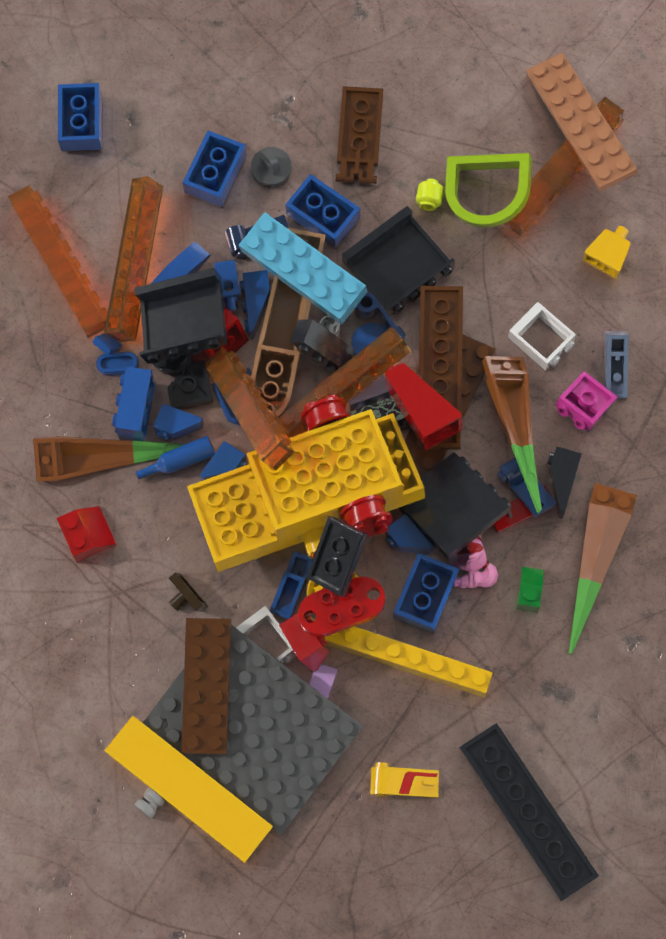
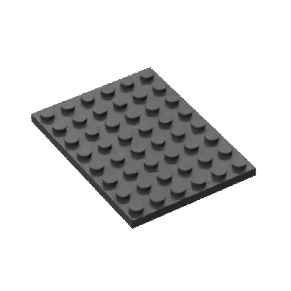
[143,618,364,835]

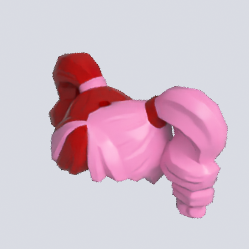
[453,534,498,589]

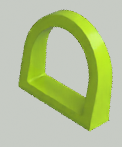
[445,153,533,228]

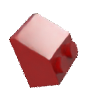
[57,506,117,563]
[279,613,329,672]

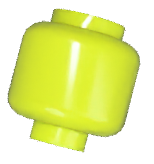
[416,178,444,211]

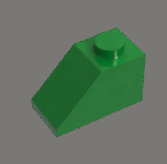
[516,566,544,613]

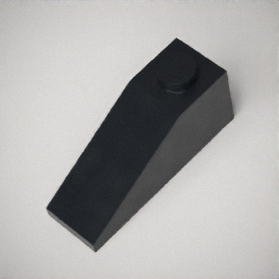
[547,446,582,519]

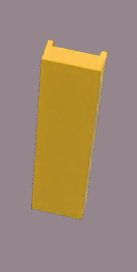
[104,715,273,864]

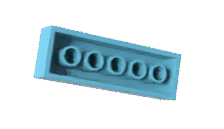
[239,212,367,325]

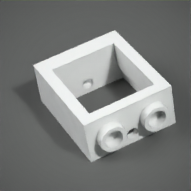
[508,302,576,371]
[236,606,297,663]

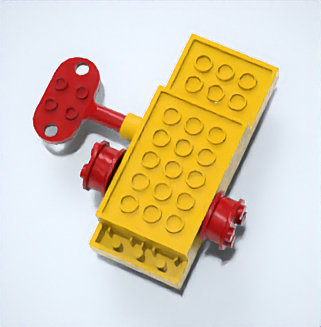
[187,394,425,637]

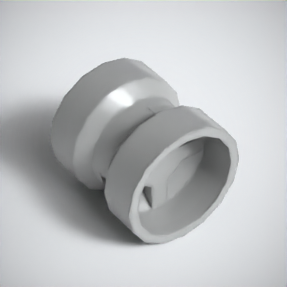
[319,315,340,337]
[134,787,166,819]

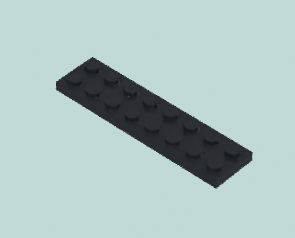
[459,723,599,902]

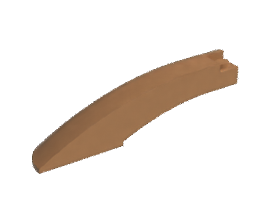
[241,227,326,429]

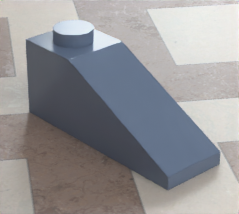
[604,331,629,398]

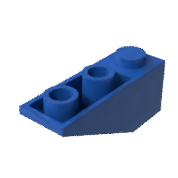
[239,270,270,339]

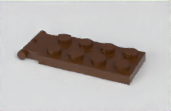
[335,86,383,184]

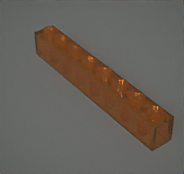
[504,97,624,236]
[104,176,164,342]
[8,185,110,338]
[258,327,411,446]
[205,347,294,471]

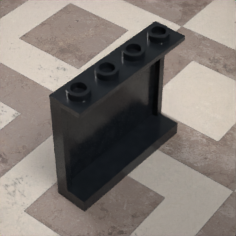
[342,205,455,316]
[135,268,227,364]
[397,452,512,565]

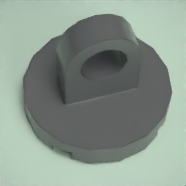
[251,147,292,187]

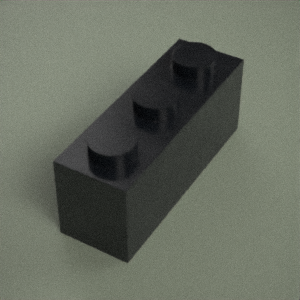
[290,319,355,373]

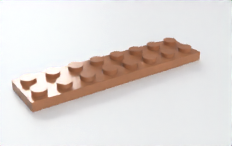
[526,53,638,192]

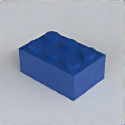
[58,83,102,151]
[182,130,247,207]
[285,174,360,249]
[112,367,156,441]
[393,553,459,634]

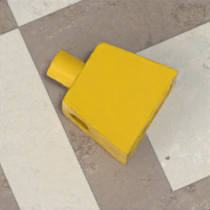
[582,226,631,279]

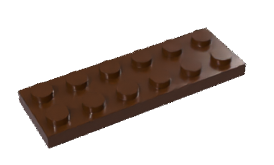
[181,618,232,754]

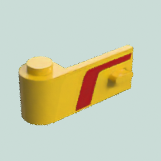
[370,763,439,798]

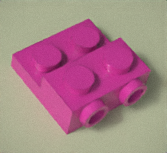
[555,371,617,432]

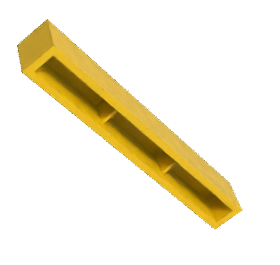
[324,626,493,698]

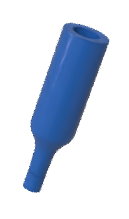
[136,435,215,479]

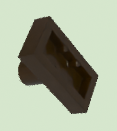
[169,572,208,612]

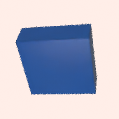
[92,332,122,355]

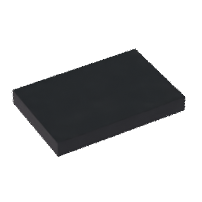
[306,516,368,597]

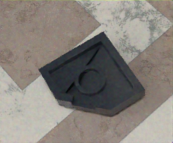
[167,360,213,409]

